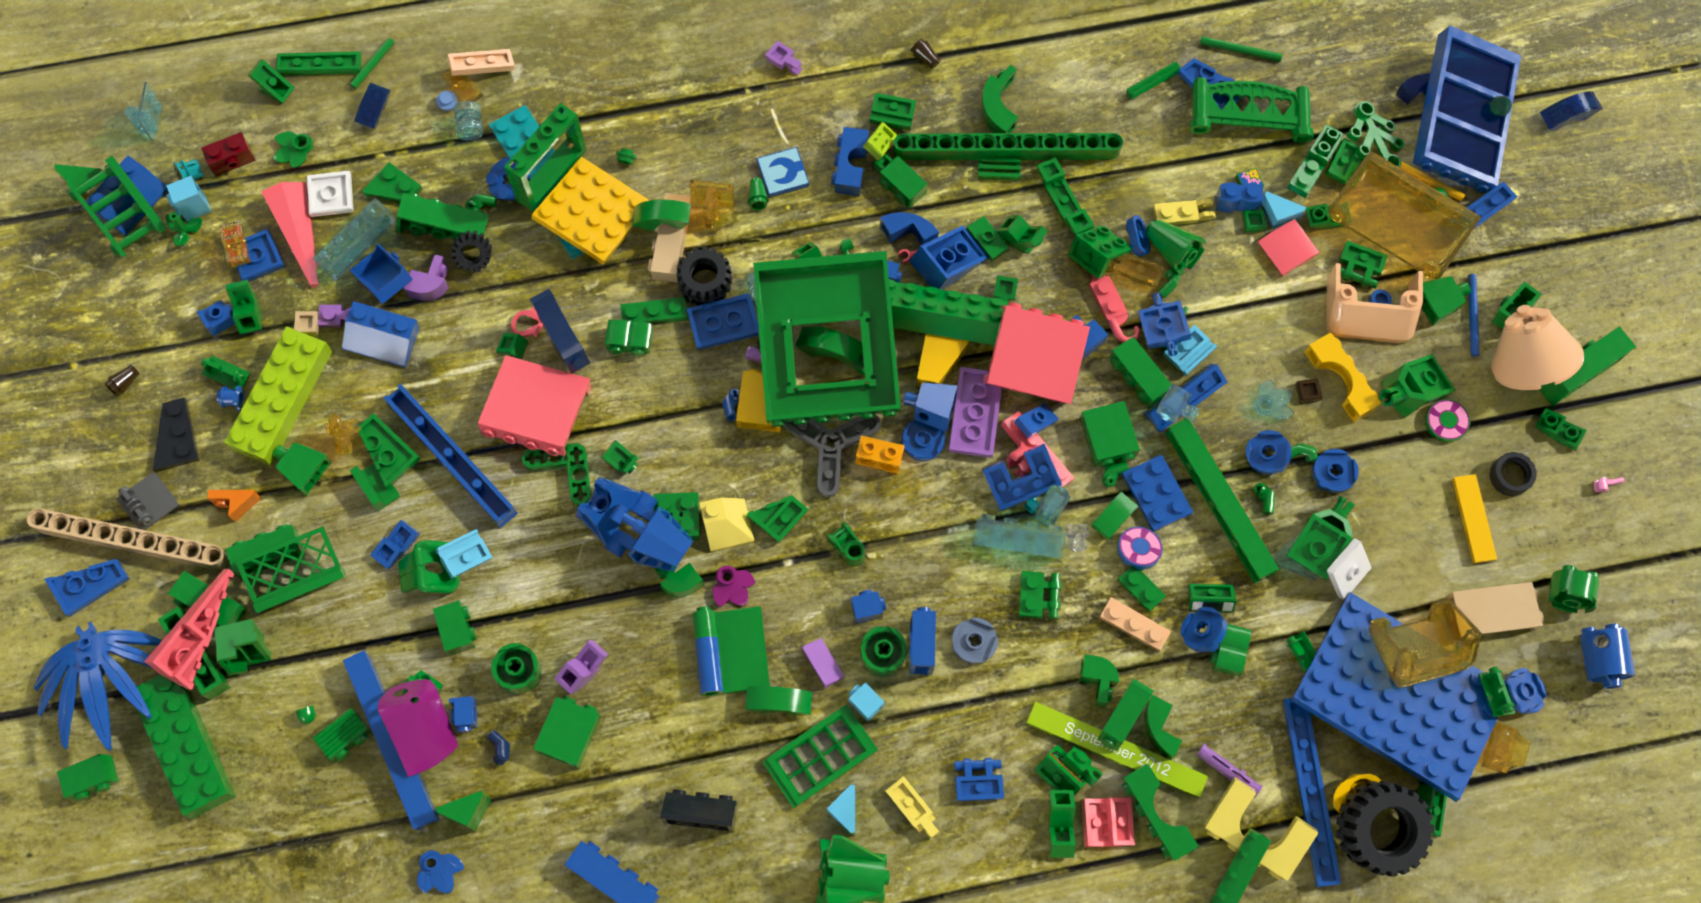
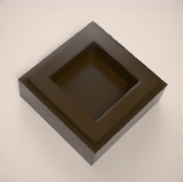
[1295,378,1323,404]

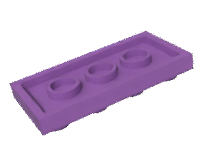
[949,367,1002,458]

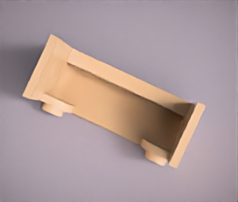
[1326,263,1423,343]

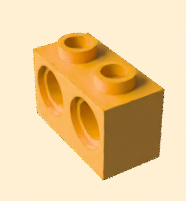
[855,435,905,474]

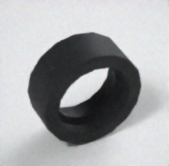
[1489,452,1537,497]

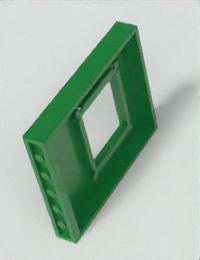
[753,251,901,427]

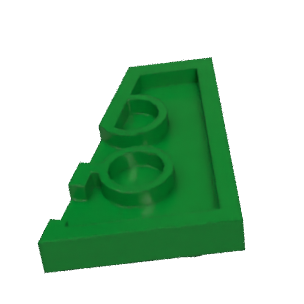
[357,413,420,490]

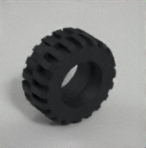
[1336,781,1435,877]

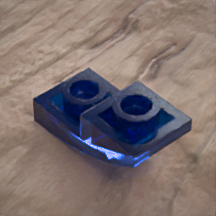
[354,82,391,129]

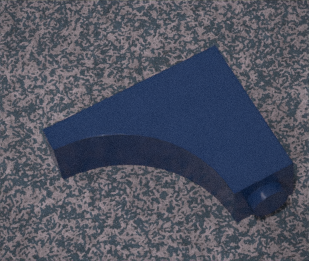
[530,289,590,374]

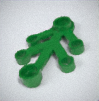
[1347,101,1405,173]

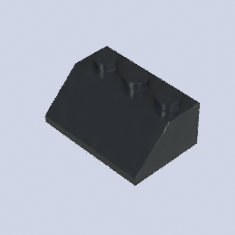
[660,789,738,832]

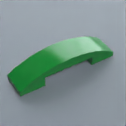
[1037,157,1095,235]

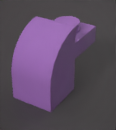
[404,255,448,301]
[554,639,609,694]

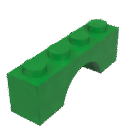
[1121,763,1199,861]

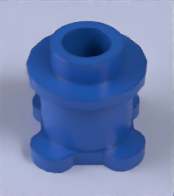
[216,386,245,411]

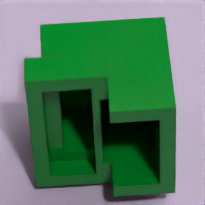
[215,619,272,676]

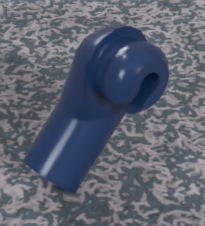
[487,730,510,765]

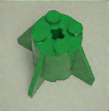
[815,835,890,903]

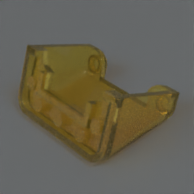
[1369,599,1482,688]

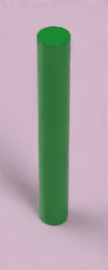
[350,38,395,89]

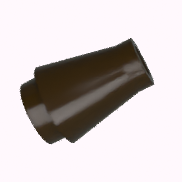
[911,38,941,69]
[104,364,140,396]

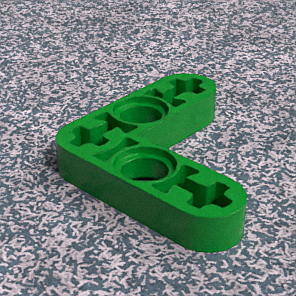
[522,443,592,507]

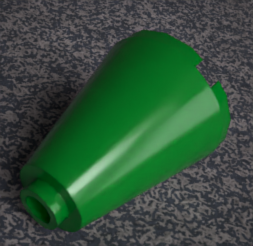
[1146,219,1206,275]

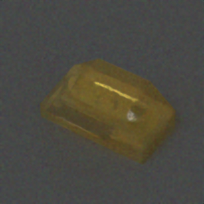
[1482,722,1530,774]

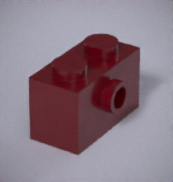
[201,132,256,176]

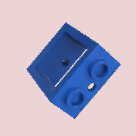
[909,607,936,675]

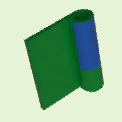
[692,606,770,696]

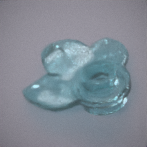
[1253,380,1294,420]

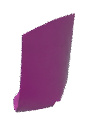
[378,679,459,777]

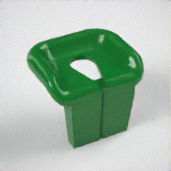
[398,540,460,594]

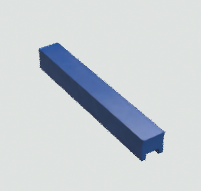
[383,384,518,528]
[343,650,440,831]

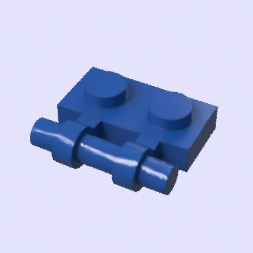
[954,757,1004,801]

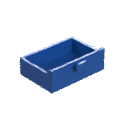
[350,243,413,304]

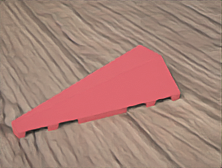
[261,182,319,289]
[144,569,234,690]

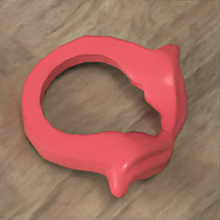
[511,307,543,338]

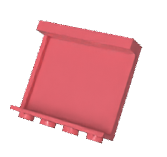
[983,302,1090,404]
[478,356,591,456]

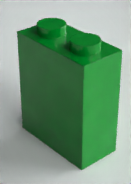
[1079,401,1140,468]
[533,696,601,769]

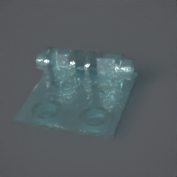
[125,82,162,140]

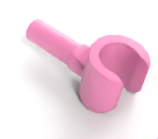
[1594,477,1624,493]

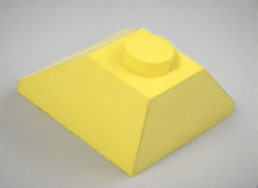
[700,498,755,552]

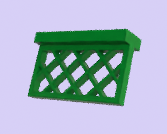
[235,526,346,613]

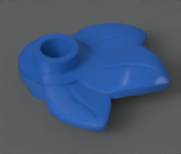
[417,850,464,893]

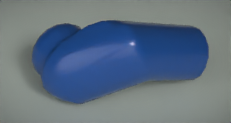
[723,388,740,422]

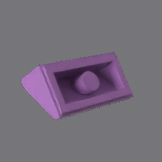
[802,638,845,689]

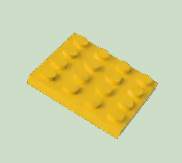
[532,157,649,265]

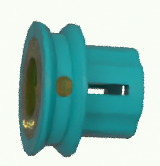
[173,159,204,180]

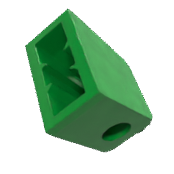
[1421,276,1471,327]
[272,442,332,496]

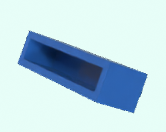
[564,840,661,903]

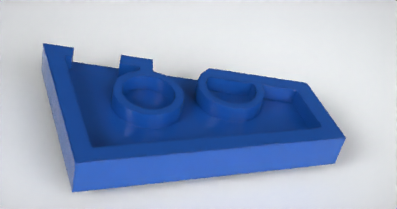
[44,559,130,617]

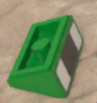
[1188,584,1236,612]

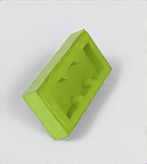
[863,122,897,160]

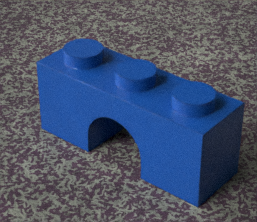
[831,127,869,196]

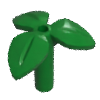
[165,212,203,247]

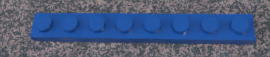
[1282,698,1342,887]

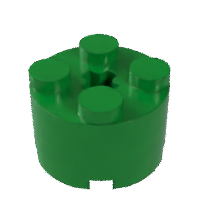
[1548,565,1600,613]
[860,626,907,678]
[491,643,542,694]

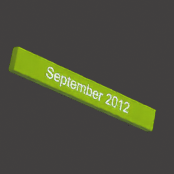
[1026,702,1208,799]

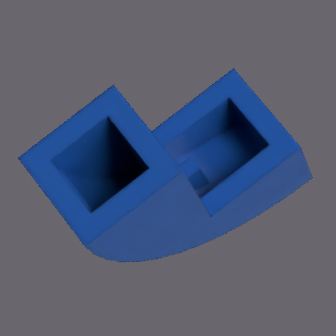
[880,212,939,245]

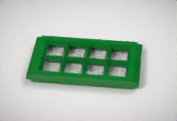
[762,704,878,809]

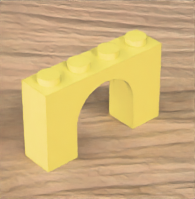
[1205,777,1318,881]

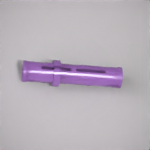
[1196,744,1263,798]

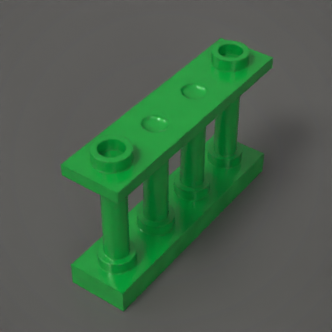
[66,156,168,258]

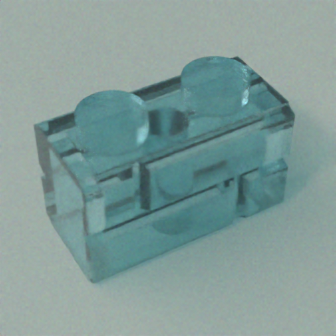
[1034,485,1071,528]

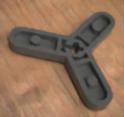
[784,414,881,498]

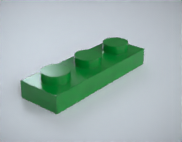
[620,297,688,324]

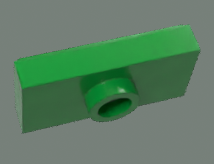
[967,216,1009,262]

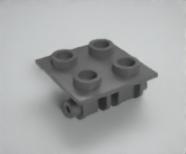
[116,472,179,530]

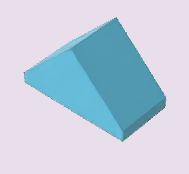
[1261,191,1306,229]
[827,785,855,835]

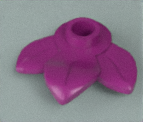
[713,566,756,607]

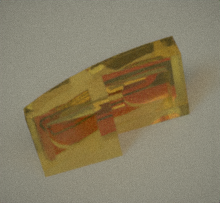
[219,220,251,268]

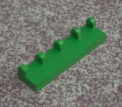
[1209,828,1272,903]

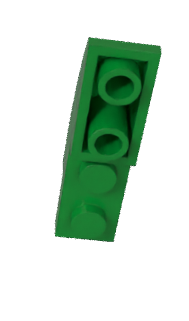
[1287,124,1345,198]

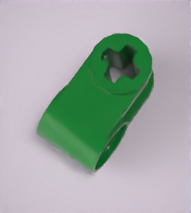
[826,522,865,566]

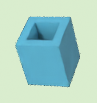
[848,682,885,722]

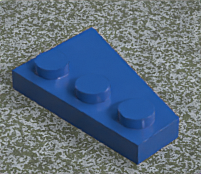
[1177,58,1244,110]

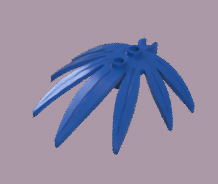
[34,622,162,751]

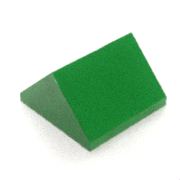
[54,164,101,187]
[436,790,491,831]

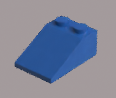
[910,225,989,290]

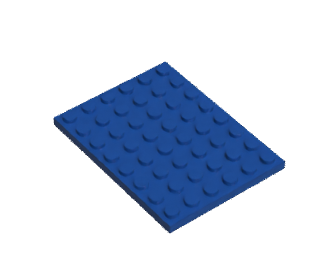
[1291,592,1498,802]

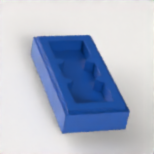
[1014,403,1059,438]

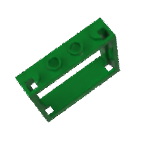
[504,103,587,212]

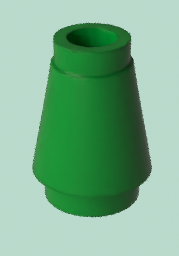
[748,177,769,211]

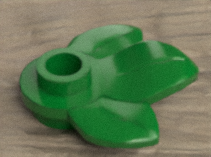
[273,131,313,168]

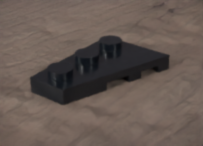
[153,397,200,473]

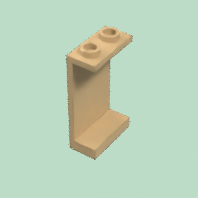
[1446,582,1544,641]

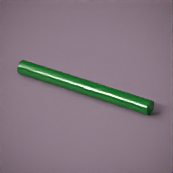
[1200,36,1283,62]

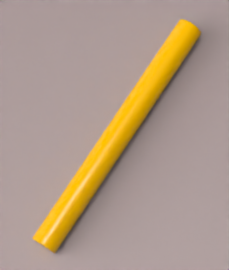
[1398,161,1465,201]

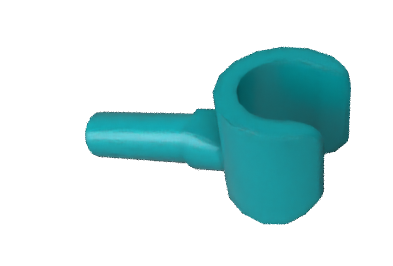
[1024,495,1040,514]

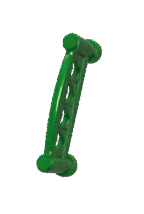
[1190,77,1314,143]

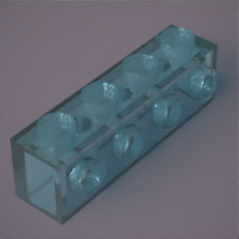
[313,198,396,281]
[973,514,1067,559]

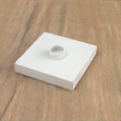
[307,171,354,217]
[1327,538,1372,600]

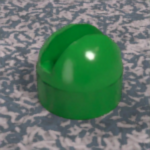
[295,705,316,724]

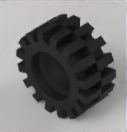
[451,230,492,273]

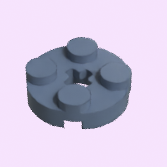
[952,618,998,664]

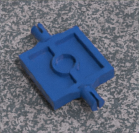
[1138,293,1191,356]

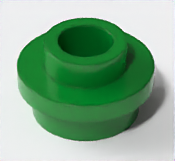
[616,148,637,165]

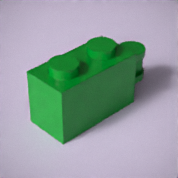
[873,154,928,209]

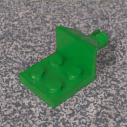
[1379,354,1456,418]
[1286,496,1355,580]

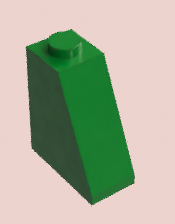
[1097,679,1154,751]

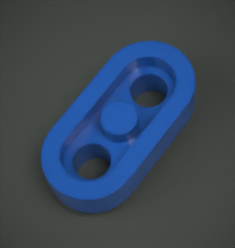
[1126,215,1151,257]

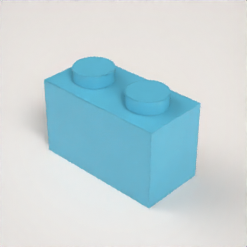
[166,176,212,222]

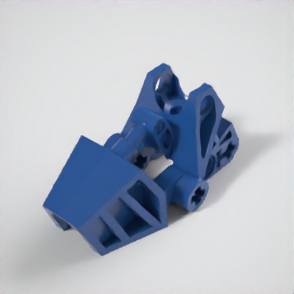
[576,477,694,572]

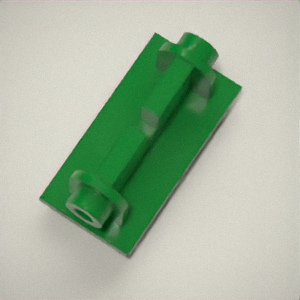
[201,356,251,389]
[1286,631,1316,673]
[1478,666,1515,717]

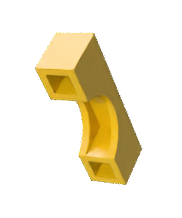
[1304,332,1381,423]

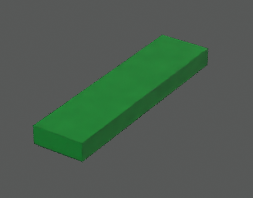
[276,51,362,75]

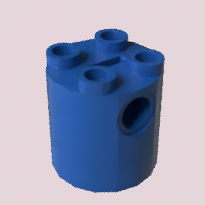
[1580,623,1636,689]

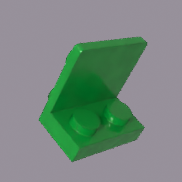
[1067,225,1132,279]

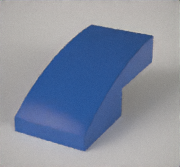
[370,520,420,569]

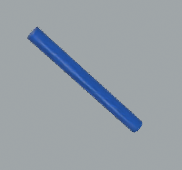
[1467,274,1480,357]

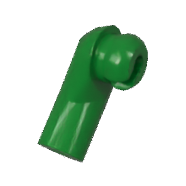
[465,194,497,210]
[1158,268,1181,298]
[1291,443,1318,462]
[1102,461,1129,487]
[1253,483,1275,515]

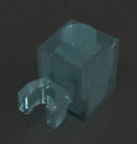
[1156,383,1201,423]

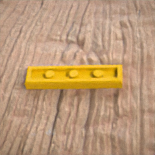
[1452,474,1497,564]

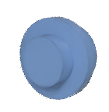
[436,91,458,111]

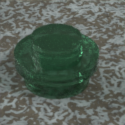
[1490,96,1512,117]

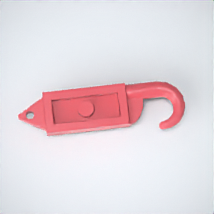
[1089,275,1140,343]

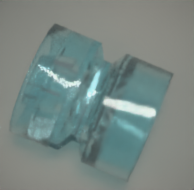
[454,101,483,140]

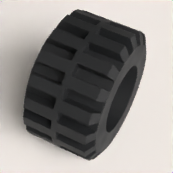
[677,247,732,306]

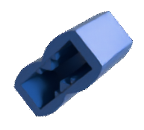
[1215,182,1263,213]

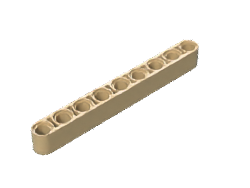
[27,508,229,570]

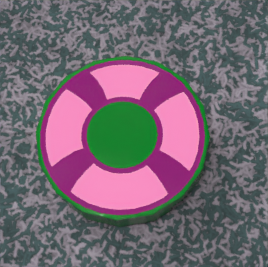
[1425,399,1470,443]

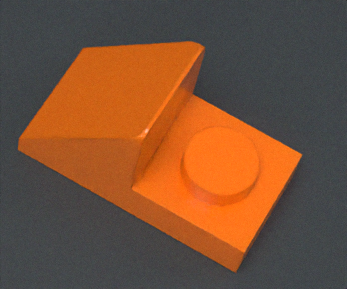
[207,490,260,522]

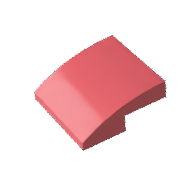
[1258,219,1320,277]
[1081,797,1135,847]

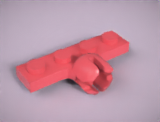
[1001,411,1075,492]

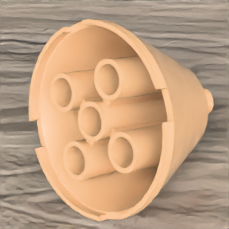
[1491,305,1584,390]

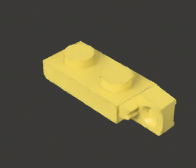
[885,776,939,839]

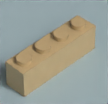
[648,193,692,283]

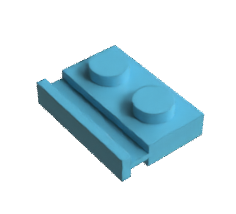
[1163,325,1217,377]
[435,529,492,579]

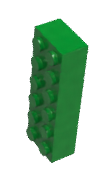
[889,279,1008,345]
[137,675,236,819]

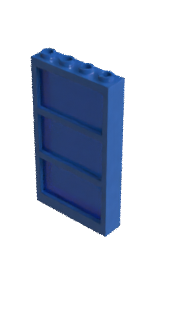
[1412,25,1521,193]

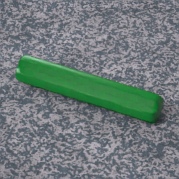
[1126,62,1181,99]

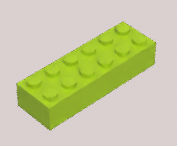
[224,326,332,467]

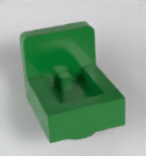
[600,440,639,474]

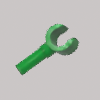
[840,238,854,255]

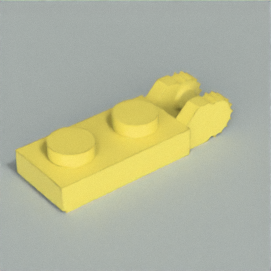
[1153,199,1216,225]

